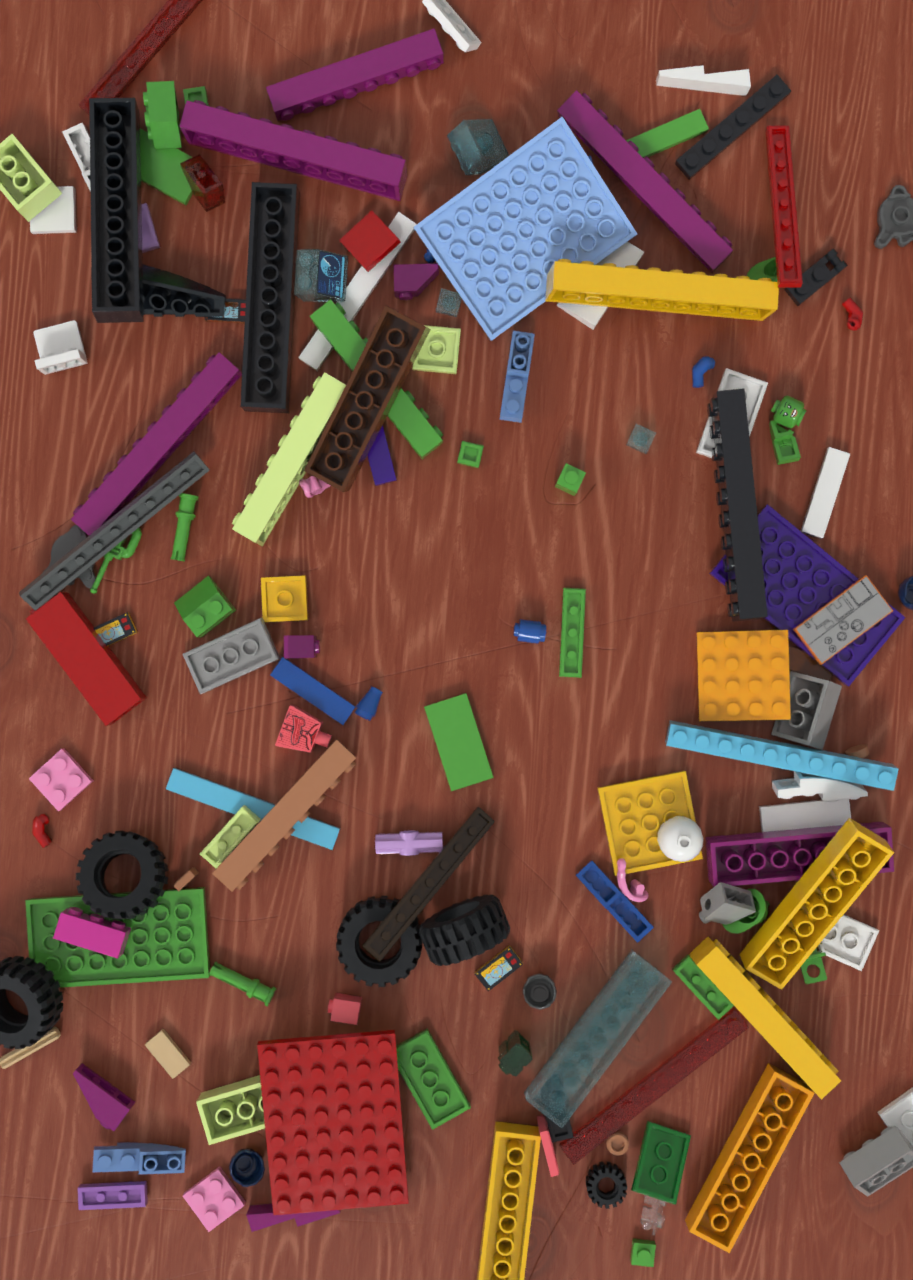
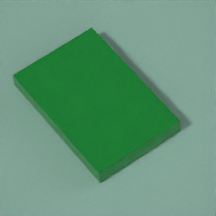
[631,1121,691,1205]

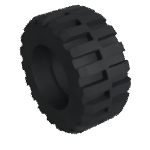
[76,831,169,920]
[419,894,510,966]
[336,896,423,987]
[0,956,63,1049]

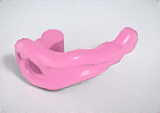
[299,476,331,498]
[617,858,649,902]

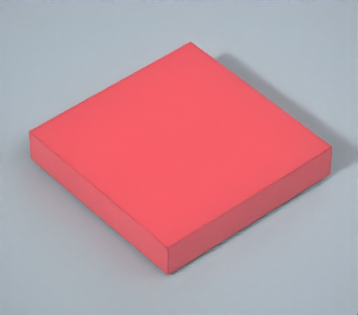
[537,1115,559,1177]

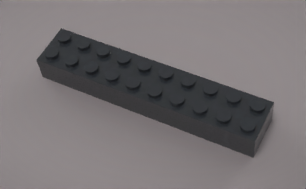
[89,98,144,323]
[240,182,300,413]
[707,388,768,622]

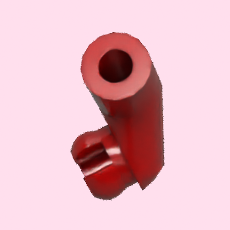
[32,814,52,848]

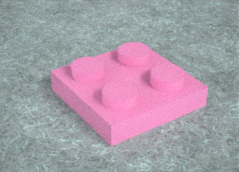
[29,748,94,811]
[183,1166,246,1232]

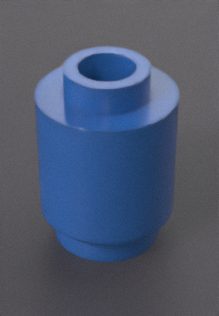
[513,619,546,644]

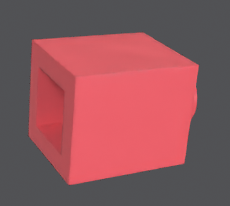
[327,993,362,1025]

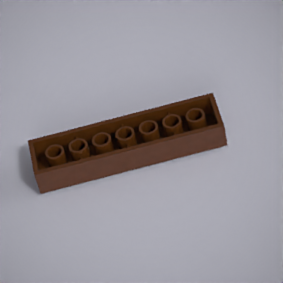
[304,305,431,492]

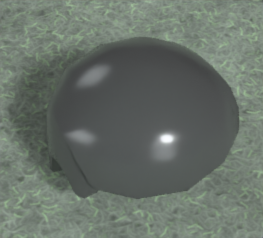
[523,974,557,1010]

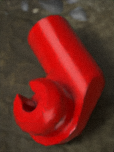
[842,297,863,331]

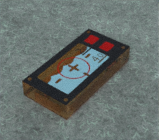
[205,299,246,324]

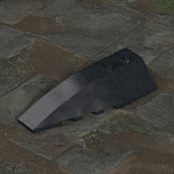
[91,265,226,317]

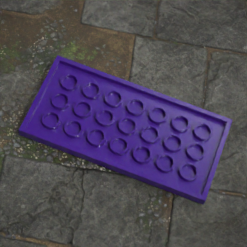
[709,504,906,686]

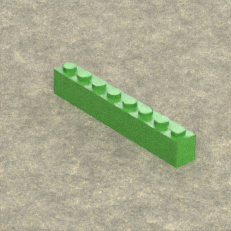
[310,299,443,459]

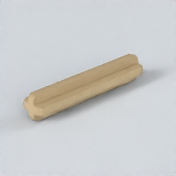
[0,1027,61,1069]

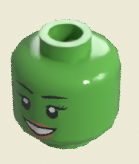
[771,395,807,429]

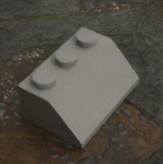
[771,671,842,750]
[839,1126,913,1197]

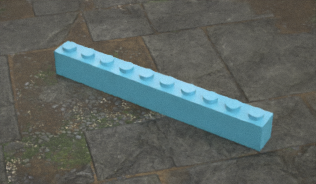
[665,720,899,791]

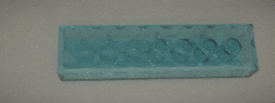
[524,949,672,1128]

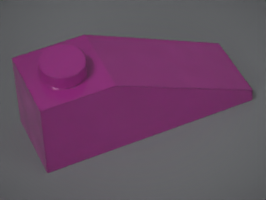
[73,1063,135,1131]

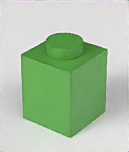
[555,463,586,496]

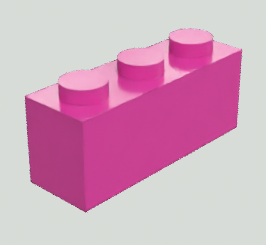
[53,907,131,959]

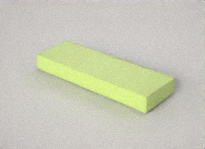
[200,805,261,868]

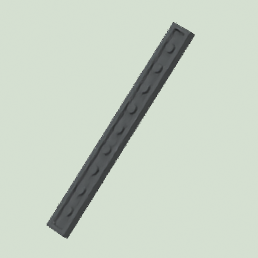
[19,452,210,611]

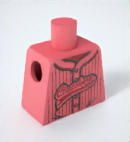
[275,705,332,752]

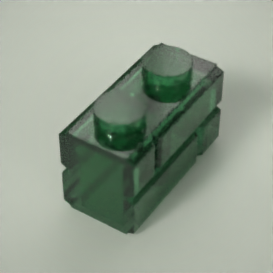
[498,1030,533,1076]

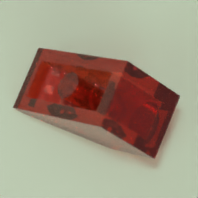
[180,154,225,212]

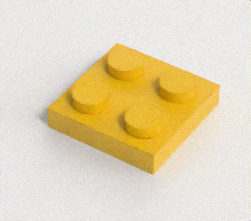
[261,576,308,622]

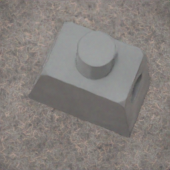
[699,882,756,925]

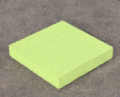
[412,325,461,374]

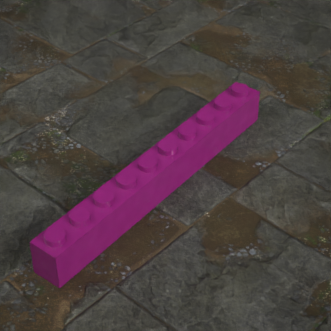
[557,90,733,273]
[71,352,242,535]

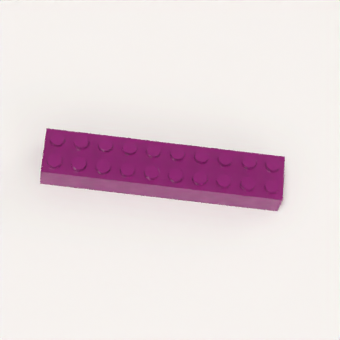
[179,100,407,201]

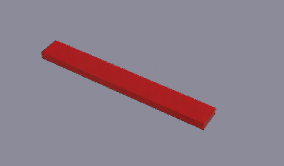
[765,126,803,288]

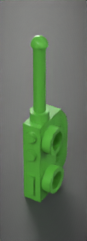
[90,527,142,594]

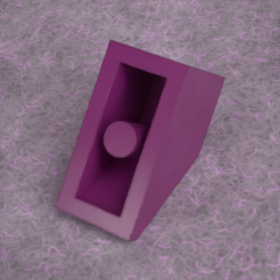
[394,264,439,300]
[284,635,320,658]

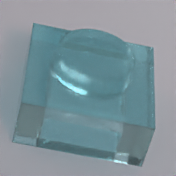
[436,288,462,317]
[626,424,656,454]

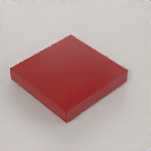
[339,210,401,272]

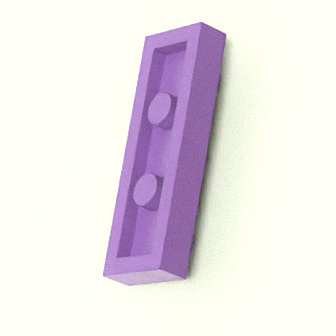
[78,1181,148,1210]

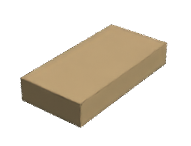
[145,1029,191,1079]

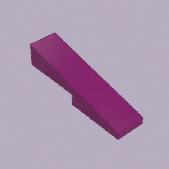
[246,1204,341,1232]

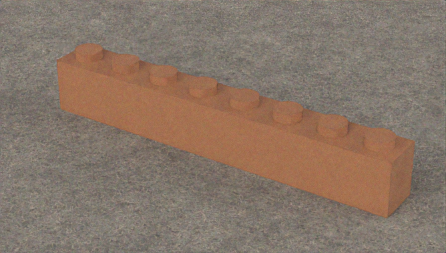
[212,739,356,892]

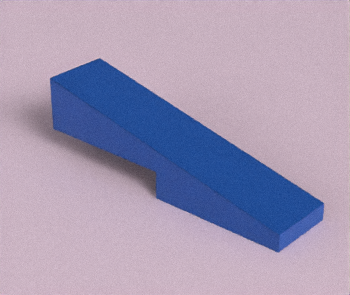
[576,861,654,943]

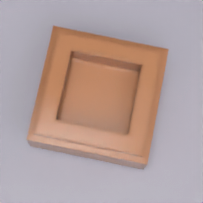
[174,867,199,892]

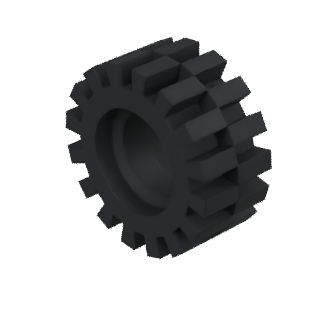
[586,1161,627,1209]

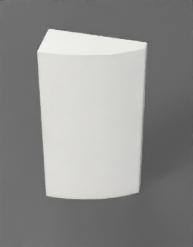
[557,242,644,330]

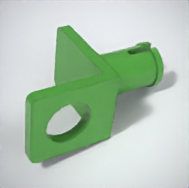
[800,948,827,984]

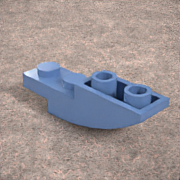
[499,331,535,423]
[92,1142,186,1174]

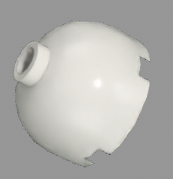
[657,816,704,862]

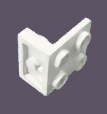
[33,320,88,375]

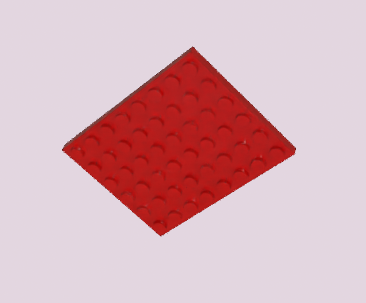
[257,1030,409,1216]

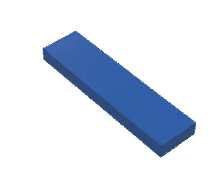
[270,657,356,725]

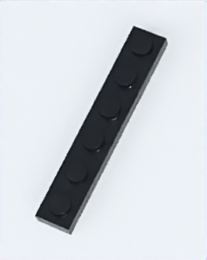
[675,75,791,180]

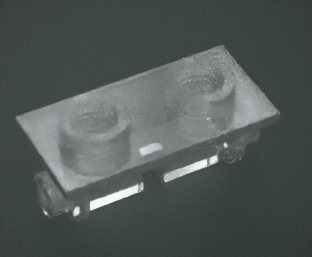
[640,1195,667,1235]

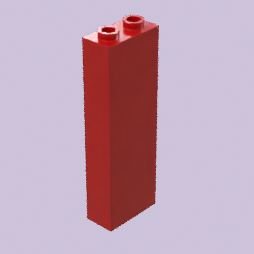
[26,592,147,726]

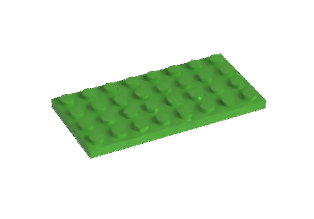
[25,887,210,988]

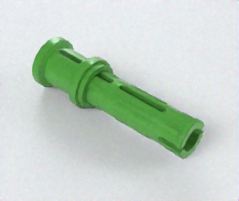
[171,493,199,562]
[209,962,277,1007]

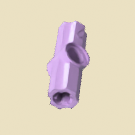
[375,830,443,856]

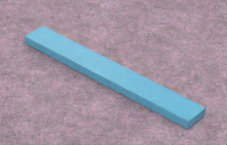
[166,768,341,850]

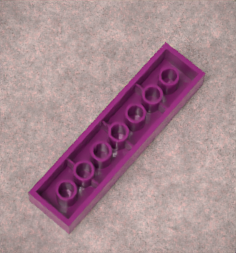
[705,822,894,887]

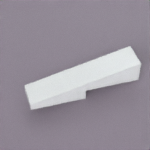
[656,65,751,96]
[62,123,91,192]

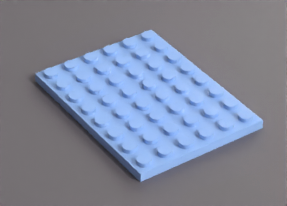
[413,117,637,341]

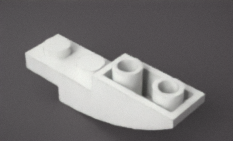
[772,771,868,802]

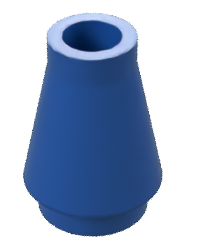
[355,686,383,721]

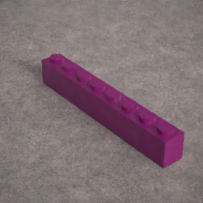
[266,28,444,121]

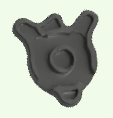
[874,185,913,249]
[43,525,96,588]

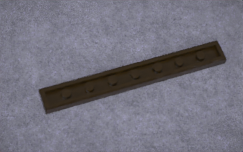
[362,807,495,961]

